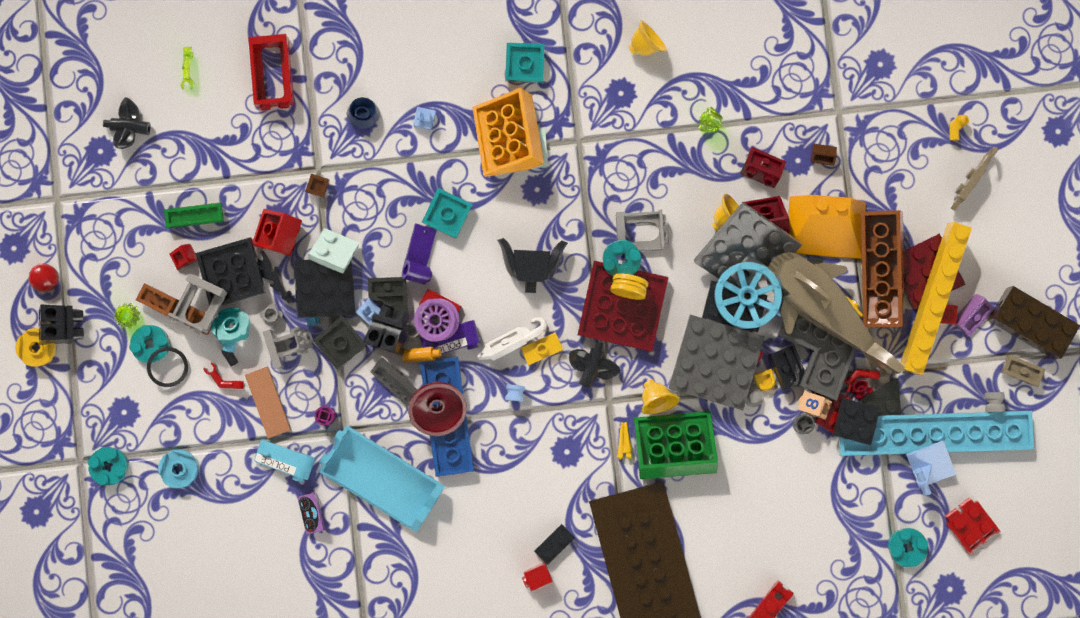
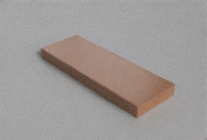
[245,366,291,439]

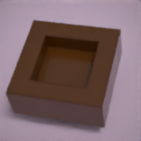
[305,174,330,198]

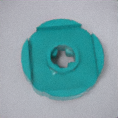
[602,239,641,276]
[211,307,251,345]
[129,325,170,363]
[88,447,129,486]
[888,528,928,567]

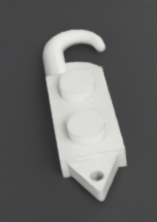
[477,318,547,361]

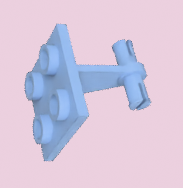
[906,441,956,496]

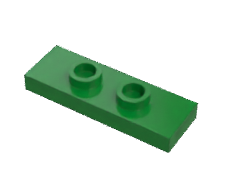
[164,202,224,229]

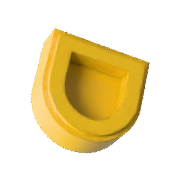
[753,369,775,391]

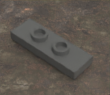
[370,357,417,407]

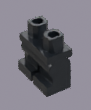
[39,304,84,345]
[363,306,411,356]

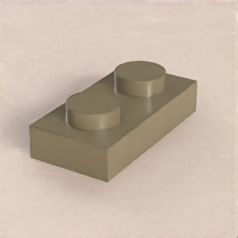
[1000,354,1045,387]

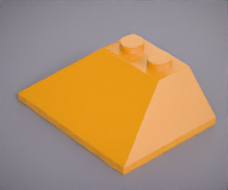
[788,195,866,259]

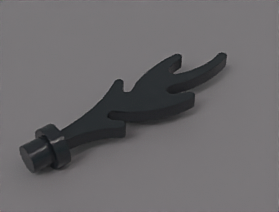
[257,250,294,304]

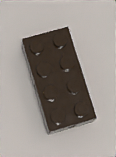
[988,286,1080,360]

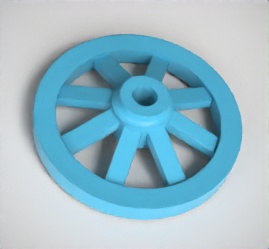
[715,262,782,329]

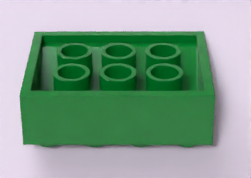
[634,411,718,479]

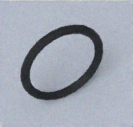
[147,347,188,387]

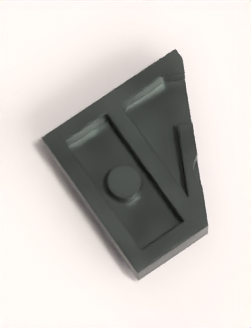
[368,277,408,313]
[860,378,901,416]

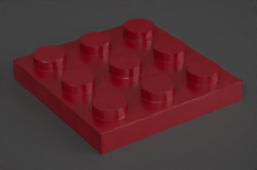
[904,233,966,310]

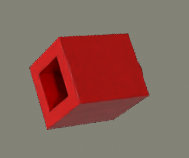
[522,562,553,591]

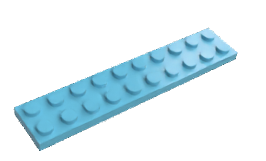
[838,411,1034,456]

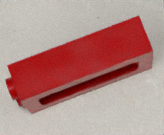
[248,34,295,111]

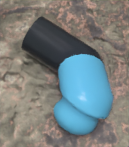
[221,343,239,367]

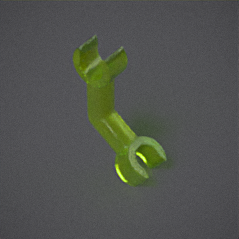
[180,47,194,90]

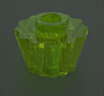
[699,107,723,133]
[114,303,140,328]

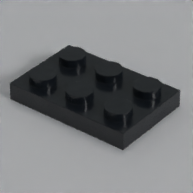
[702,281,768,333]

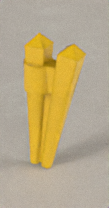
[617,422,632,460]

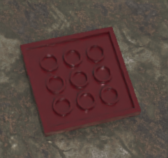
[577,260,669,352]

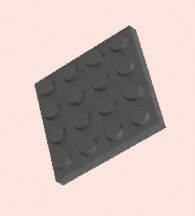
[668,314,765,411]

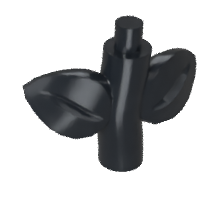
[103,97,151,149]
[569,341,621,388]

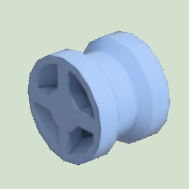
[505,384,525,402]

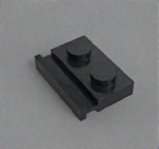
[768,345,805,391]

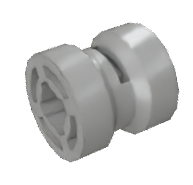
[984,392,1005,412]

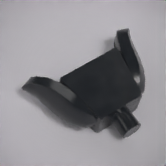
[497,238,568,293]

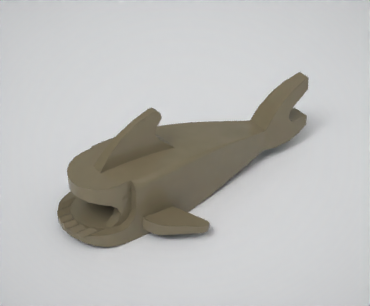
[766,252,905,374]

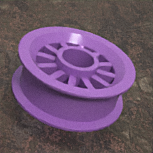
[414,299,459,341]

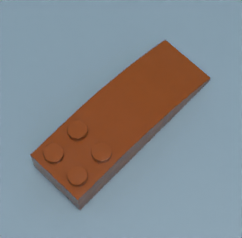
[861,210,904,327]

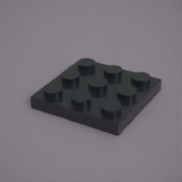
[196,237,266,306]
[293,260,356,319]

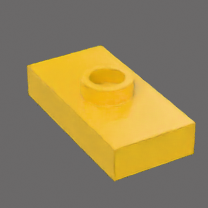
[521,332,563,366]

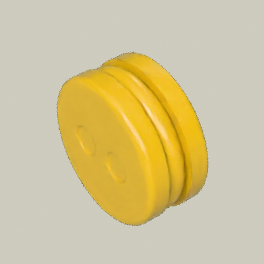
[610,273,648,300]

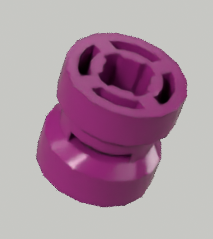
[314,406,336,426]

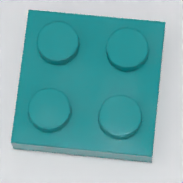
[505,43,545,83]
[422,188,473,239]

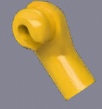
[949,115,969,141]

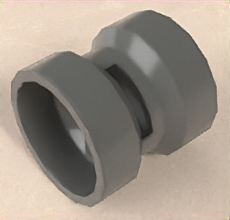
[793,415,815,434]

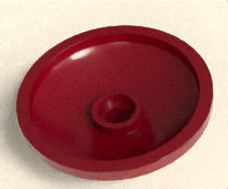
[408,382,467,436]

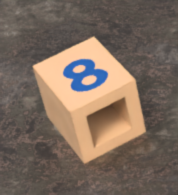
[798,391,832,420]

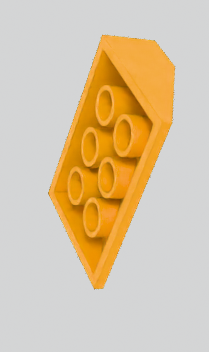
[472,88,544,177]

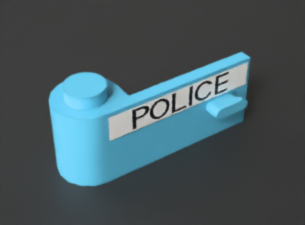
[254,439,315,483]

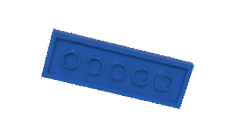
[420,357,474,477]

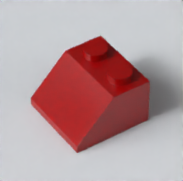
[253,209,302,256]

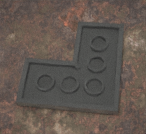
[694,202,802,279]
[777,314,856,401]

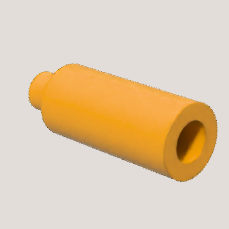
[402,347,441,363]

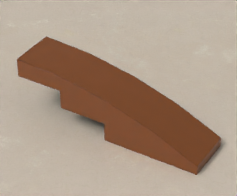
[136,283,216,335]

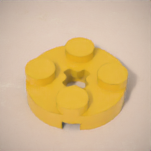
[15,328,56,367]

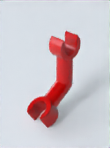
[203,363,244,389]
[843,369,880,393]

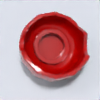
[28,263,59,292]

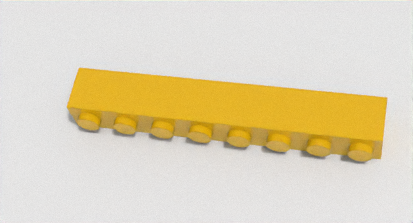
[900,222,972,375]

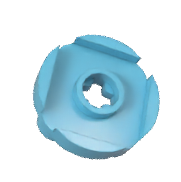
[158,449,199,488]

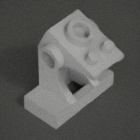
[263,326,314,369]

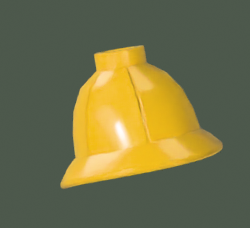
[628,20,667,56]
[712,194,739,231]
[642,379,680,414]

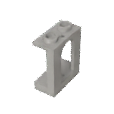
[615,209,668,251]
[168,273,228,334]

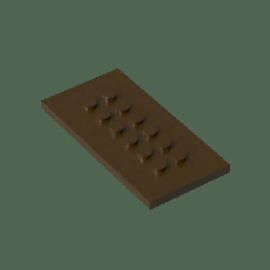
[589,481,701,618]

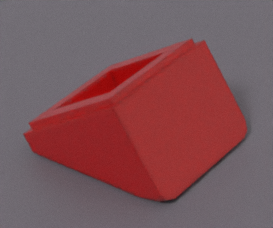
[169,244,197,271]

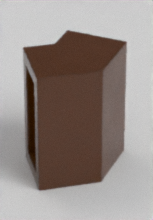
[810,143,837,166]

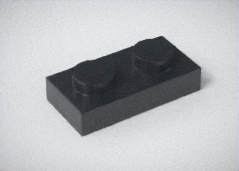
[534,524,575,565]

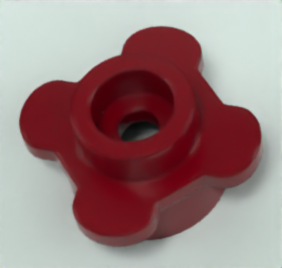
[850,380,873,400]

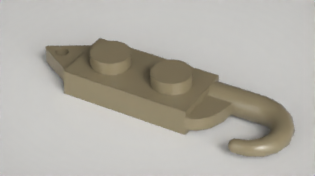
[951,147,998,211]

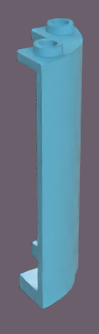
[318,426,445,533]

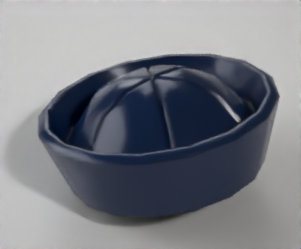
[346,97,380,129]

